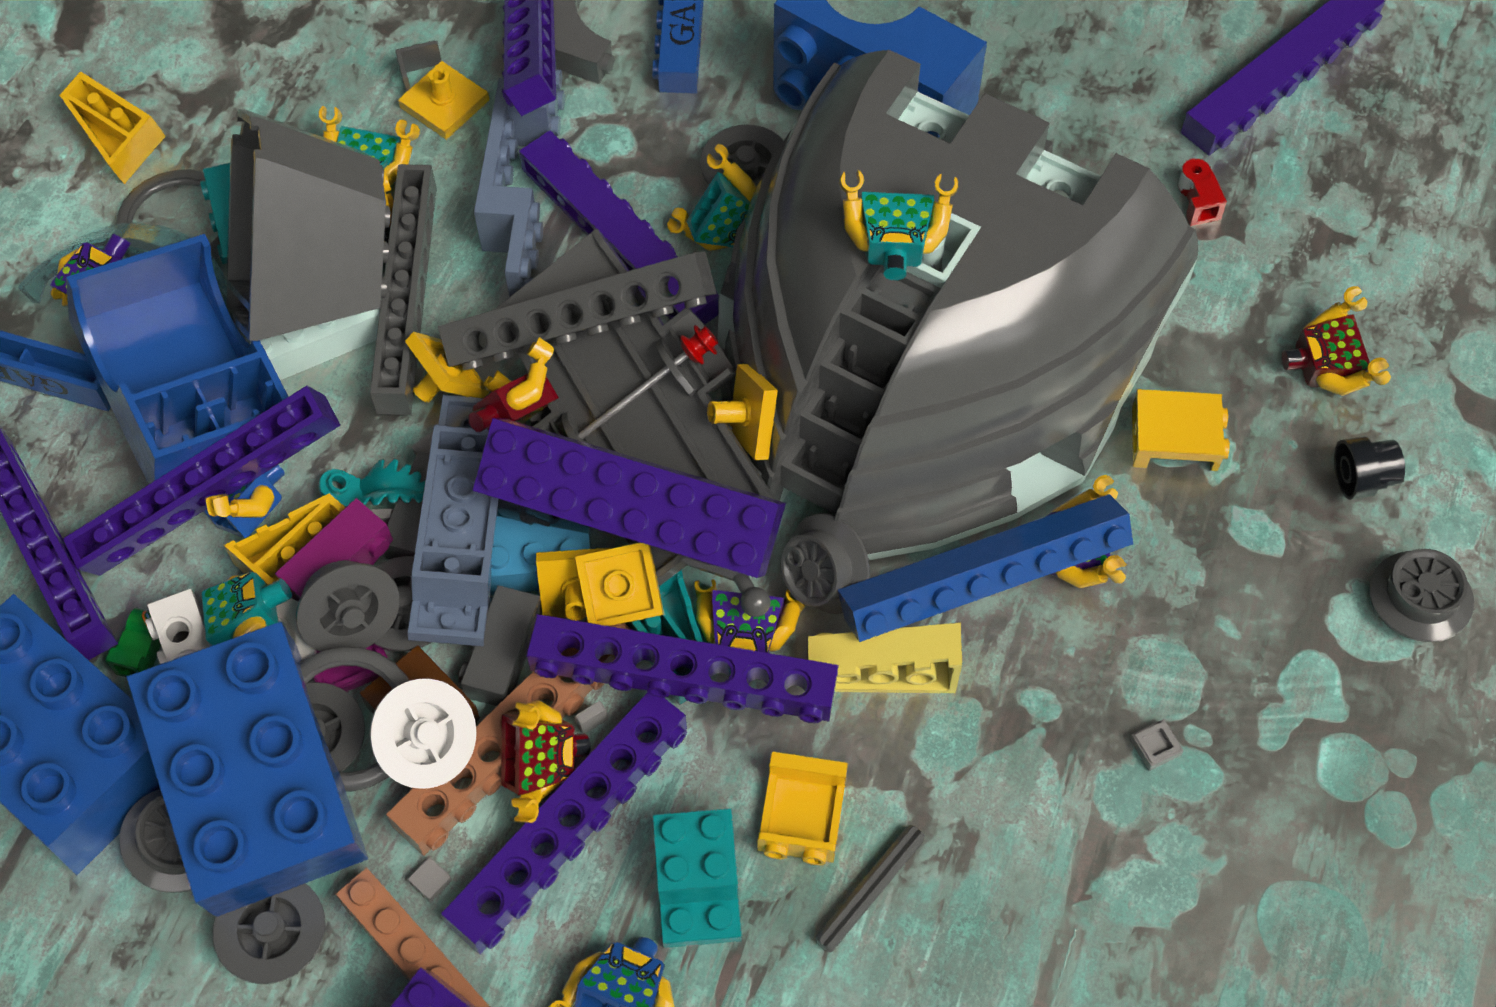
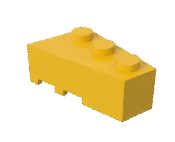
[60,71,165,184]
[224,493,346,585]

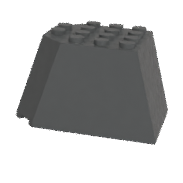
[226,109,390,341]

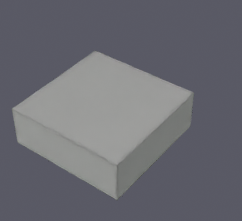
[1130,719,1184,771]

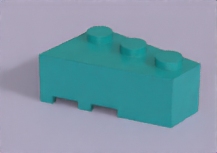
[200,163,230,264]
[625,570,702,705]

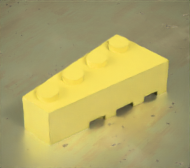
[807,622,962,693]

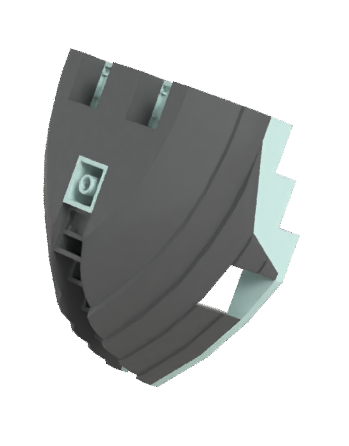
[717,50,1198,560]

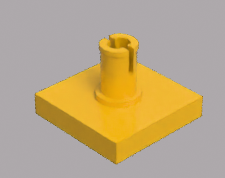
[398,61,490,140]
[405,331,490,403]
[707,364,778,460]
[575,543,664,626]
[536,548,610,621]

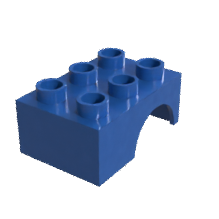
[773,0,987,138]
[66,234,289,485]
[0,594,160,875]
[127,622,368,917]

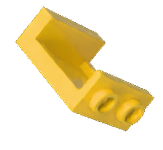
[1132,389,1230,471]
[757,751,848,865]

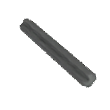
[816,825,924,952]

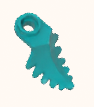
[318,459,426,507]

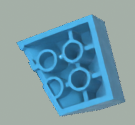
[490,511,591,596]

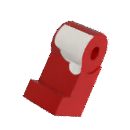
[1178,158,1227,226]

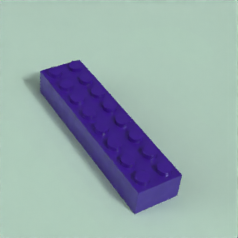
[473,418,786,578]

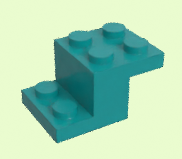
[653,808,742,948]

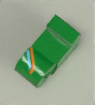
[105,607,161,677]

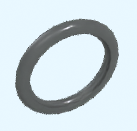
[115,169,220,262]
[300,647,409,792]

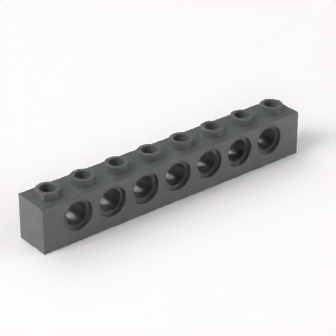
[370,164,437,415]
[438,251,717,371]

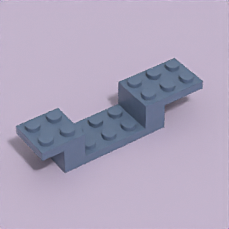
[474,59,565,297]
[408,395,498,646]

